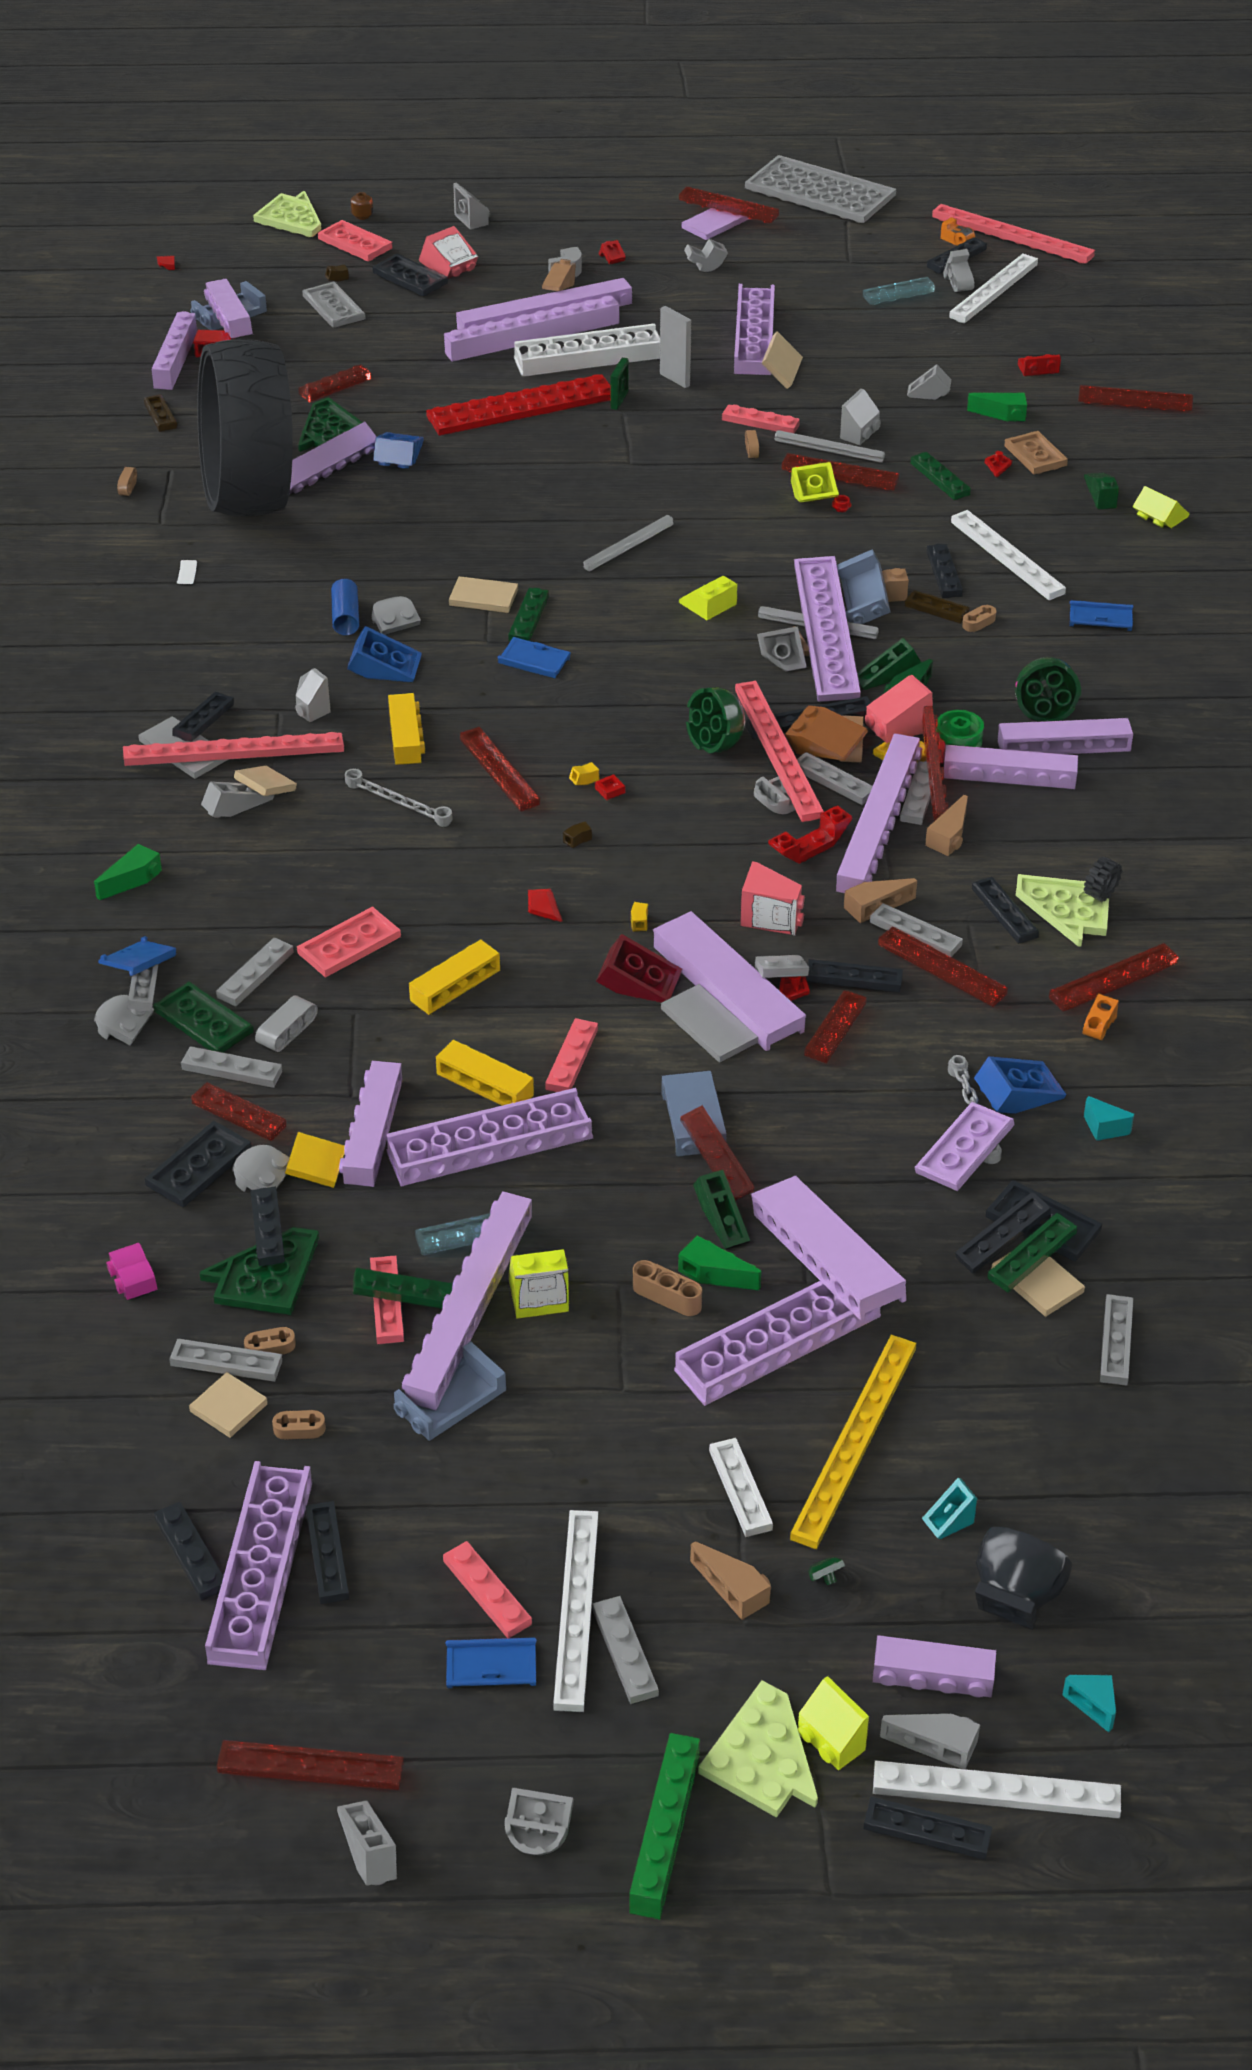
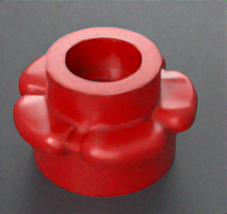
[832,495,852,513]

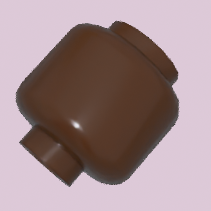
[351,192,373,220]

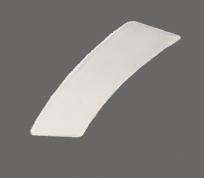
[177,560,197,584]

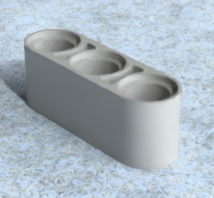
[255,995,318,1052]

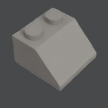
[453,183,490,230]
[840,389,881,445]

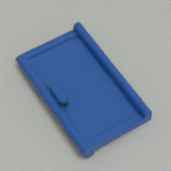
[1069,600,1134,631]
[498,637,571,678]
[98,936,176,976]
[445,1638,537,1688]

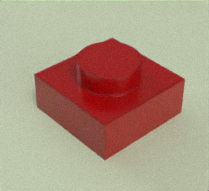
[595,774,625,800]

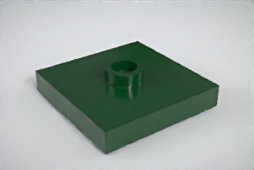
[611,357,629,410]

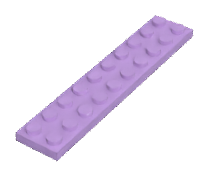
[794,556,860,702]

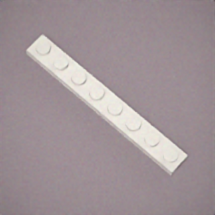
[949,254,1038,323]
[951,510,1066,600]
[554,1510,598,1712]
[873,1761,1121,1818]

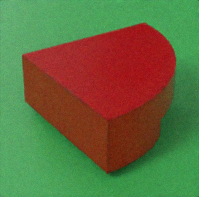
[157,256,175,270]

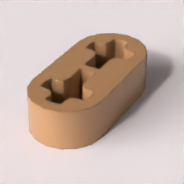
[745,430,759,458]
[117,467,137,496]
[962,605,996,632]
[244,1327,296,1354]
[272,1410,326,1439]

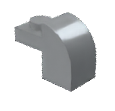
[684,239,728,272]
[548,247,582,277]

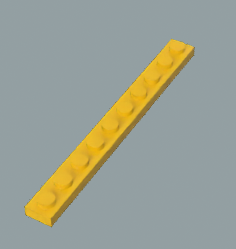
[790,1335,916,1549]

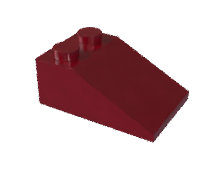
[596,934,682,1003]

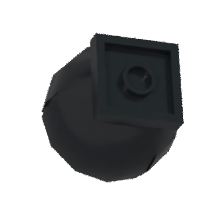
[975,1527,1073,1630]

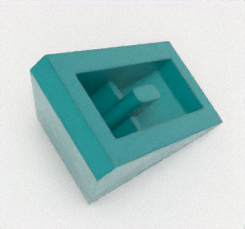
[1084,1096,1134,1141]
[922,1478,977,1539]
[1063,1675,1116,1732]

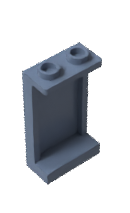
[191,281,267,330]
[837,550,891,624]
[662,1071,726,1156]
[394,1342,506,1441]

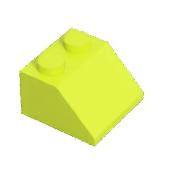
[791,462,839,502]
[1133,486,1189,528]
[679,576,737,620]
[798,1676,869,1771]

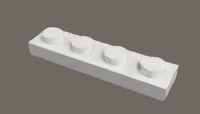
[709,1438,773,1537]

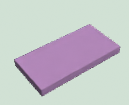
[682,199,754,240]
[915,1102,1014,1191]

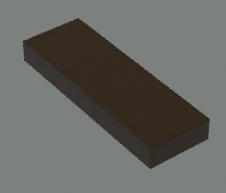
[143,394,177,432]
[905,590,970,624]

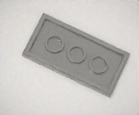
[302,282,366,328]
[660,306,691,388]
[139,716,228,779]
[661,984,758,1063]

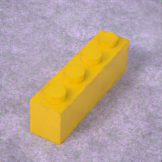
[388,693,425,765]
[409,939,500,1015]
[436,1040,534,1106]

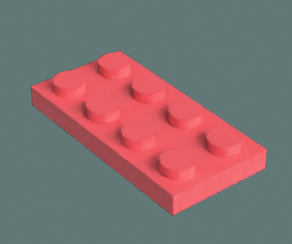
[318,220,392,261]
[297,907,401,978]

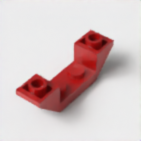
[768,805,852,864]

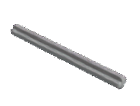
[775,430,885,463]
[583,515,673,571]
[758,606,879,639]

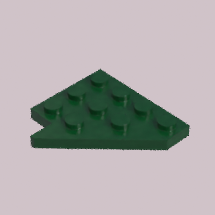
[298,397,371,452]
[200,1227,319,1315]

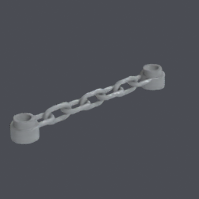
[345,769,452,827]
[948,1055,1002,1164]

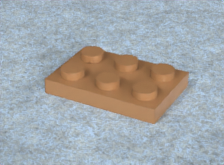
[1004,431,1068,474]

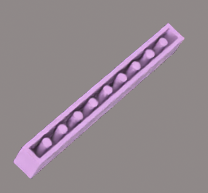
[456,278,632,330]
[444,296,619,361]
[836,733,922,893]
[402,1191,532,1410]

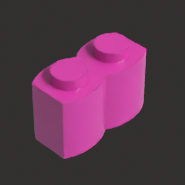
[106,1243,158,1300]

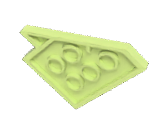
[253,191,321,237]
[1016,874,1109,946]
[698,1681,818,1817]

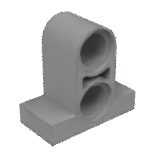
[943,249,974,292]

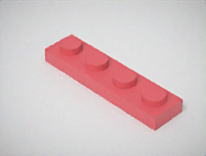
[722,404,800,433]
[545,1018,598,1092]
[370,1256,404,1344]
[443,1541,532,1638]

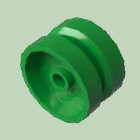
[936,710,984,760]

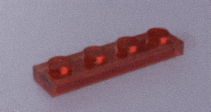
[298,365,371,402]
[804,990,866,1063]
[191,1082,287,1141]
[680,1105,755,1201]

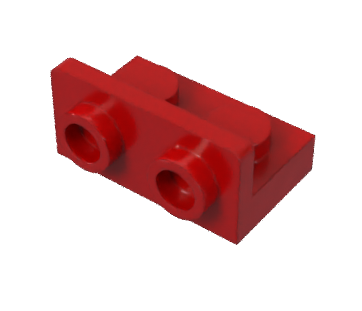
[1018,354,1061,376]

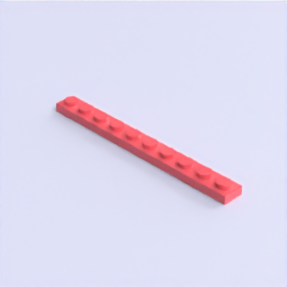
[932,204,1095,264]
[735,681,824,822]
[123,732,344,766]

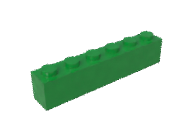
[629,1733,700,1920]

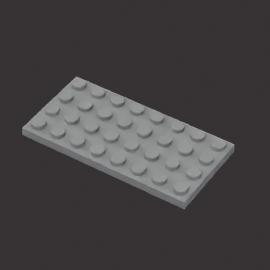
[745,155,896,223]

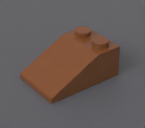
[785,705,868,761]

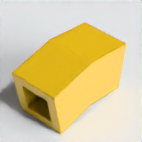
[569,762,599,785]
[631,902,648,932]

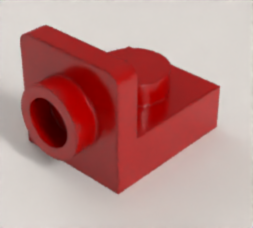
[599,240,626,265]

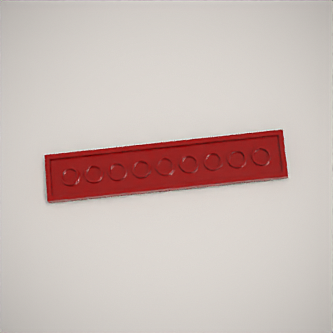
[427,374,611,436]

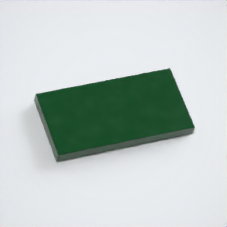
[153,982,254,1053]

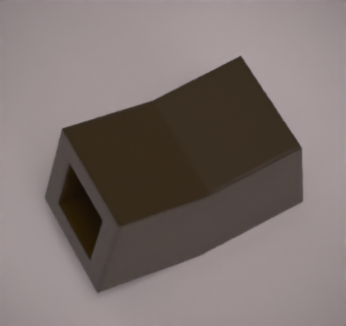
[325,265,349,282]
[563,821,592,848]

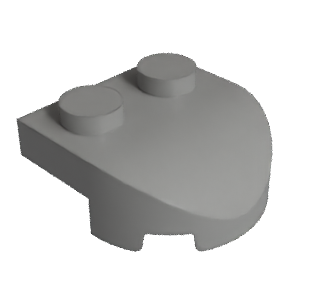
[372,596,421,635]
[754,776,795,814]
[755,955,809,978]
[94,995,154,1046]
[232,1145,290,1192]
[505,1788,574,1855]

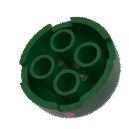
[1015,657,1081,722]
[686,687,745,753]

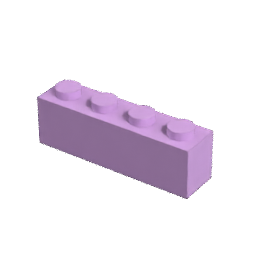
[873,1636,996,1697]

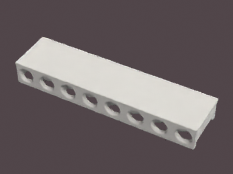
[514,323,660,377]

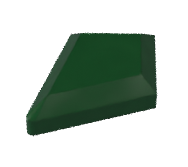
[808,1557,845,1585]

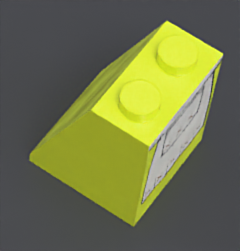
[509,1249,569,1319]

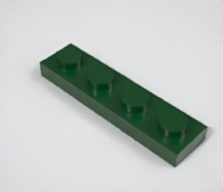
[910,452,971,500]
[508,588,549,641]
[988,1213,1077,1293]
[353,1268,453,1308]

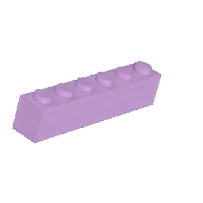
[204,279,253,338]
[152,311,197,390]
[289,422,376,494]
[998,718,1133,754]
[943,745,1078,789]
[339,1061,402,1187]

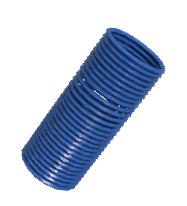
[331,579,359,635]

